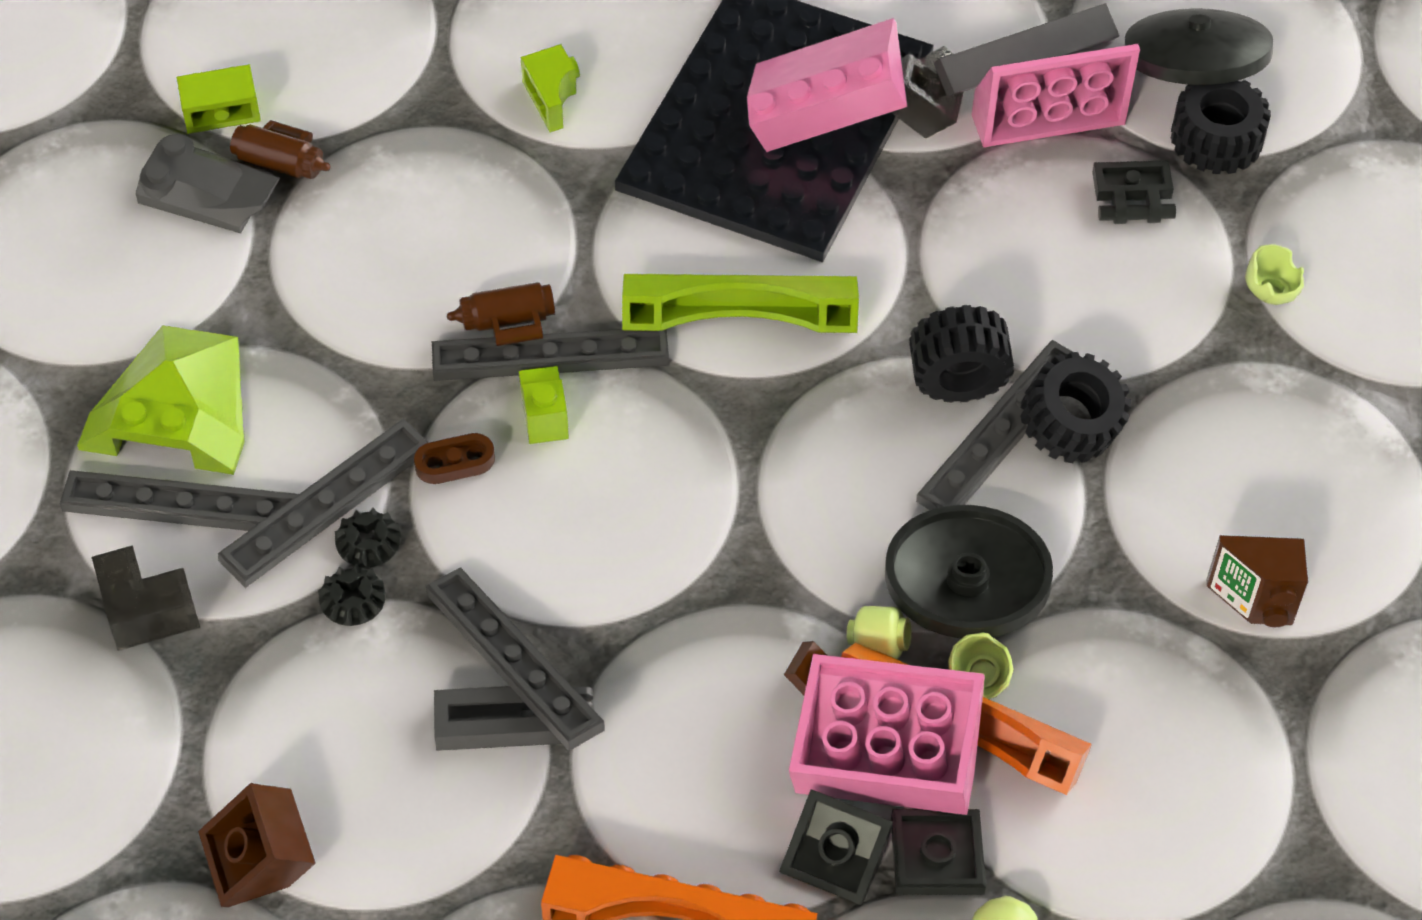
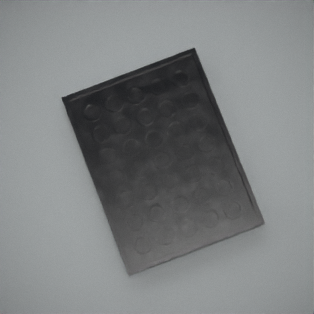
[615,0,934,262]

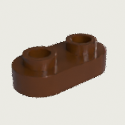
[414,433,495,484]

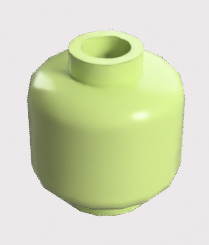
[847,606,911,659]

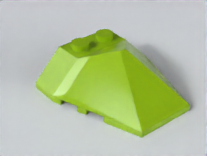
[77,325,245,475]

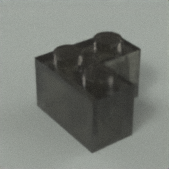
[891,46,964,139]
[91,545,200,651]

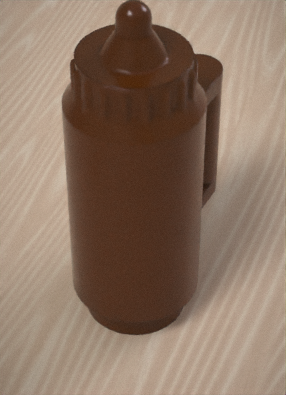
[230,120,331,179]
[447,282,555,346]

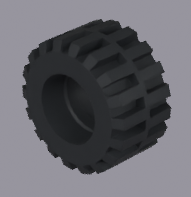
[1170,80,1271,174]
[909,305,1014,403]
[1020,352,1131,463]

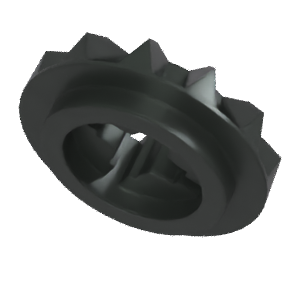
[335,507,401,568]
[318,564,386,626]

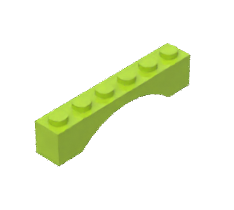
[622,274,859,333]

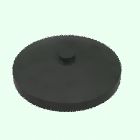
[1125,8,1273,85]
[885,505,1053,639]

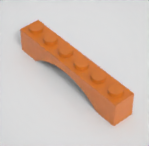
[841,642,1092,795]
[541,855,818,920]

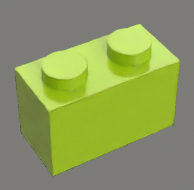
[176,64,261,134]

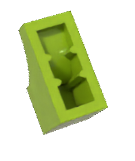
[520,44,580,132]
[518,366,569,444]

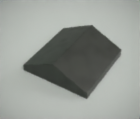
[779,789,894,905]

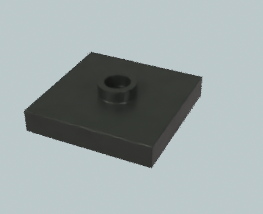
[891,809,986,895]

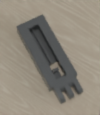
[434,686,594,751]

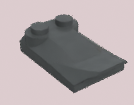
[135,134,280,233]

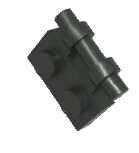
[1092,160,1176,224]

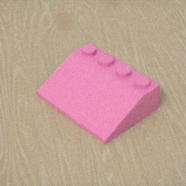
[747,18,907,152]
[972,44,1140,148]
[789,654,985,815]

